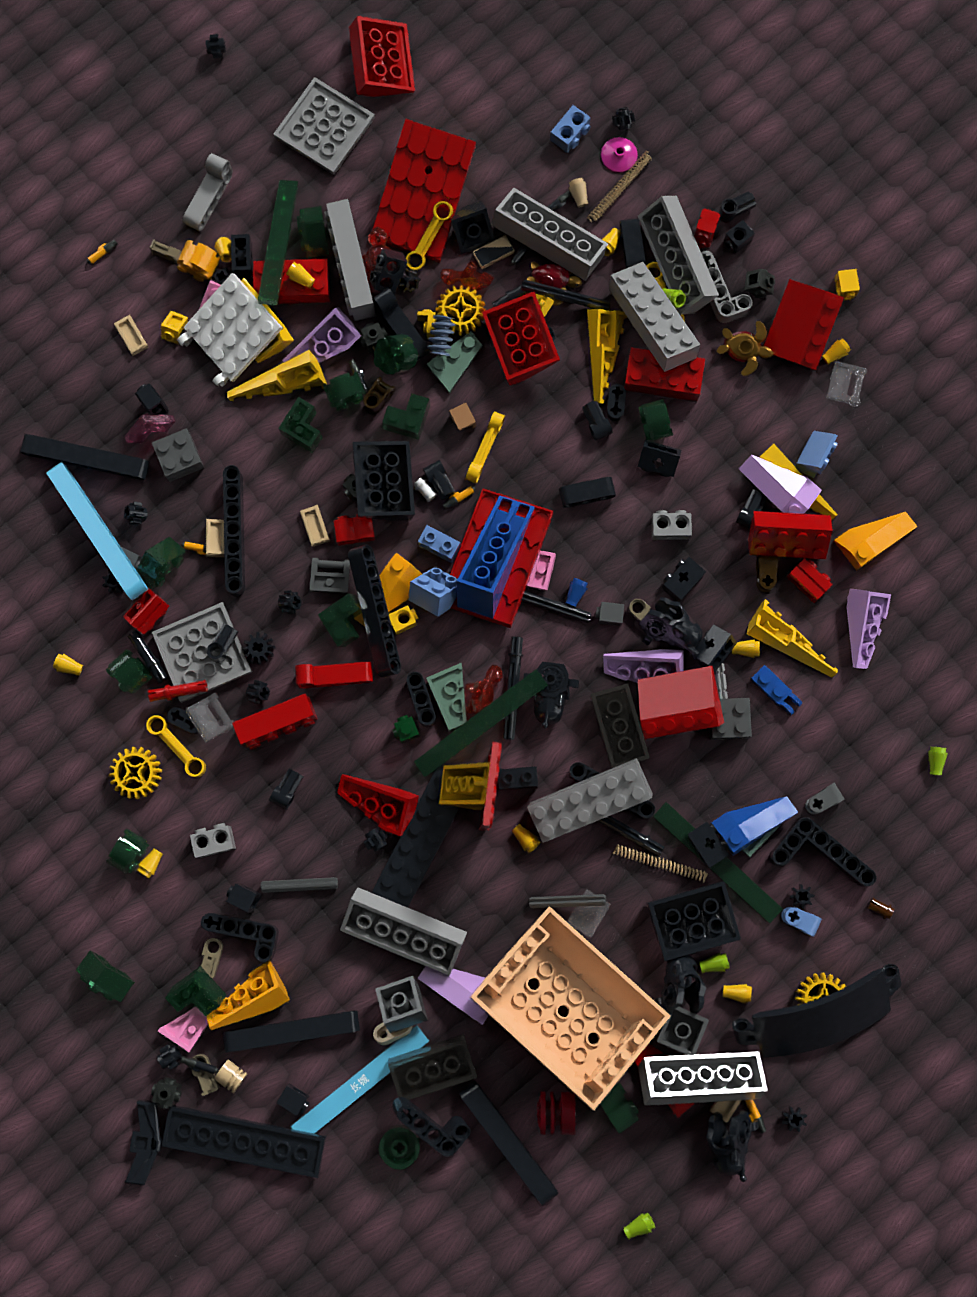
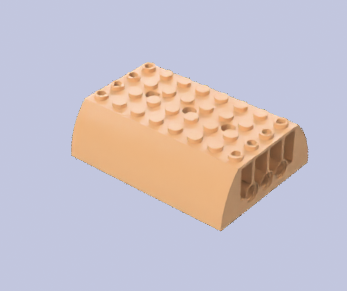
[470,906,670,1110]

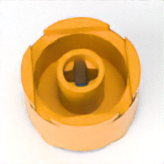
[177,240,221,282]

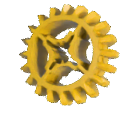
[436,285,486,336]
[109,747,162,799]
[795,973,846,1005]

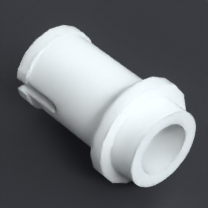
[414,478,437,502]

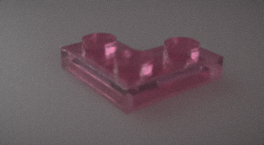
[125,414,176,443]

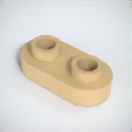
[373,1022,412,1045]

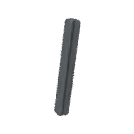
[261,877,338,893]
[529,894,606,908]

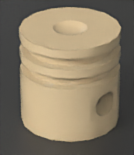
[214,1060,247,1093]

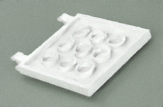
[177,273,283,387]

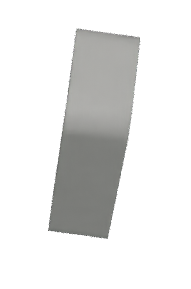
[183,153,233,231]
[701,251,752,323]

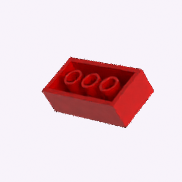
[253,259,330,304]
[624,347,705,401]
[748,511,833,559]
[232,694,318,749]

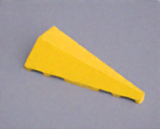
[587,309,627,404]
[227,350,327,401]
[759,444,838,521]
[746,599,838,678]

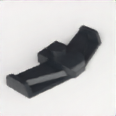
[125,1100,162,1186]

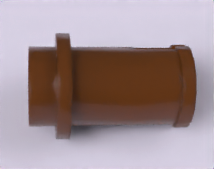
[867,898,894,919]

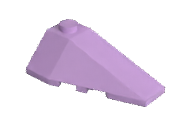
[282,307,361,363]
[739,454,822,514]
[847,588,891,669]
[603,649,684,683]
[418,966,489,1025]

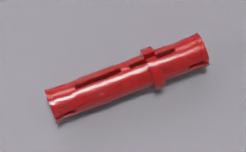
[148,680,208,702]

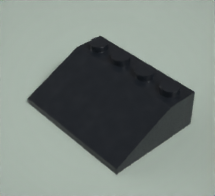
[352,441,415,521]
[646,881,741,961]

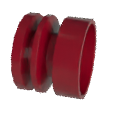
[537,1092,575,1135]

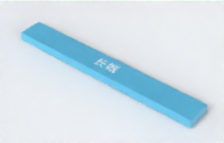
[291,1025,429,1134]

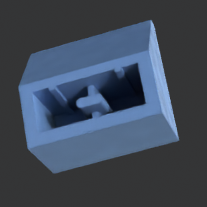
[795,431,838,478]
[409,567,457,616]

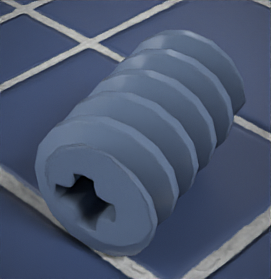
[427,315,455,356]

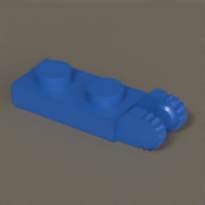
[751,665,802,715]

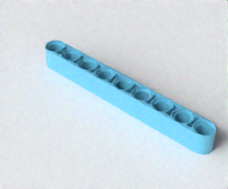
[46,462,148,601]

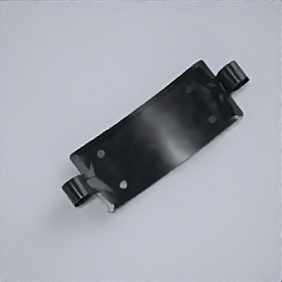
[732,964,902,1058]

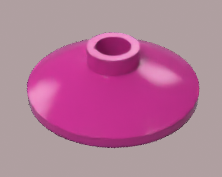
[601,137,638,173]

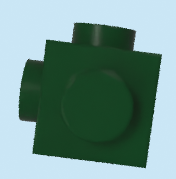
[392,715,420,744]

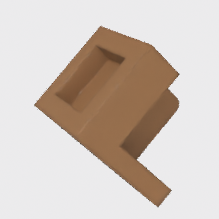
[449,403,476,430]

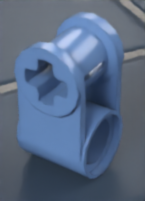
[781,907,822,937]

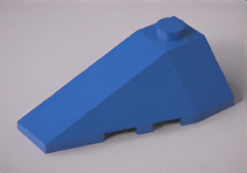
[711,796,798,856]

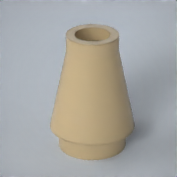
[568,178,588,208]

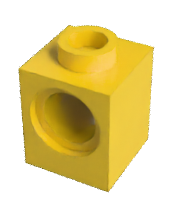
[834,269,860,300]
[389,605,419,635]

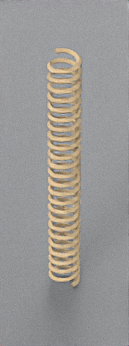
[588,151,652,223]
[613,844,708,883]

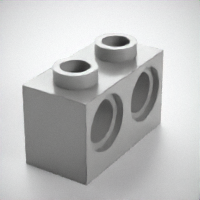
[651,510,692,540]
[190,823,236,859]

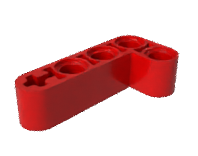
[295,662,373,688]

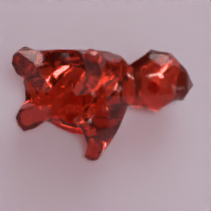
[362,226,393,281]
[440,260,494,291]
[465,665,503,714]

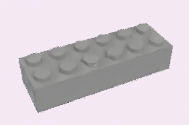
[491,188,608,281]
[638,196,719,315]
[324,199,376,321]
[608,262,700,372]
[527,758,653,843]
[340,887,467,976]
[638,1052,767,1105]

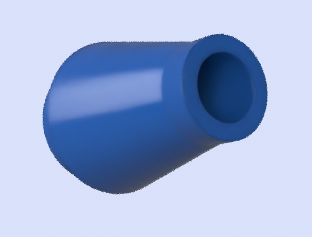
[565,577,588,607]

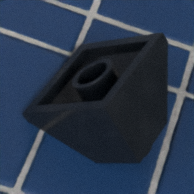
[451,201,495,254]

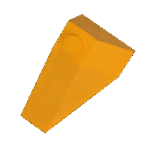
[834,512,917,571]
[351,553,422,627]
[206,961,290,1030]

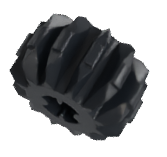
[242,632,276,665]

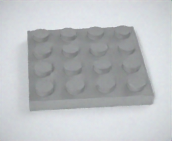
[273,77,375,175]
[152,602,252,703]

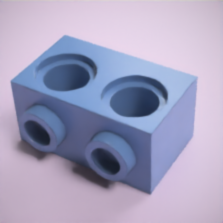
[550,105,591,153]
[418,525,461,563]

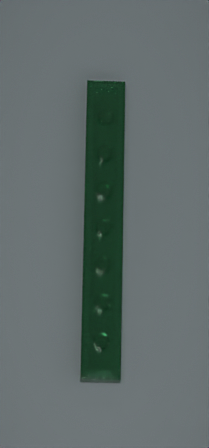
[258,180,298,305]
[414,669,548,777]
[653,802,783,923]

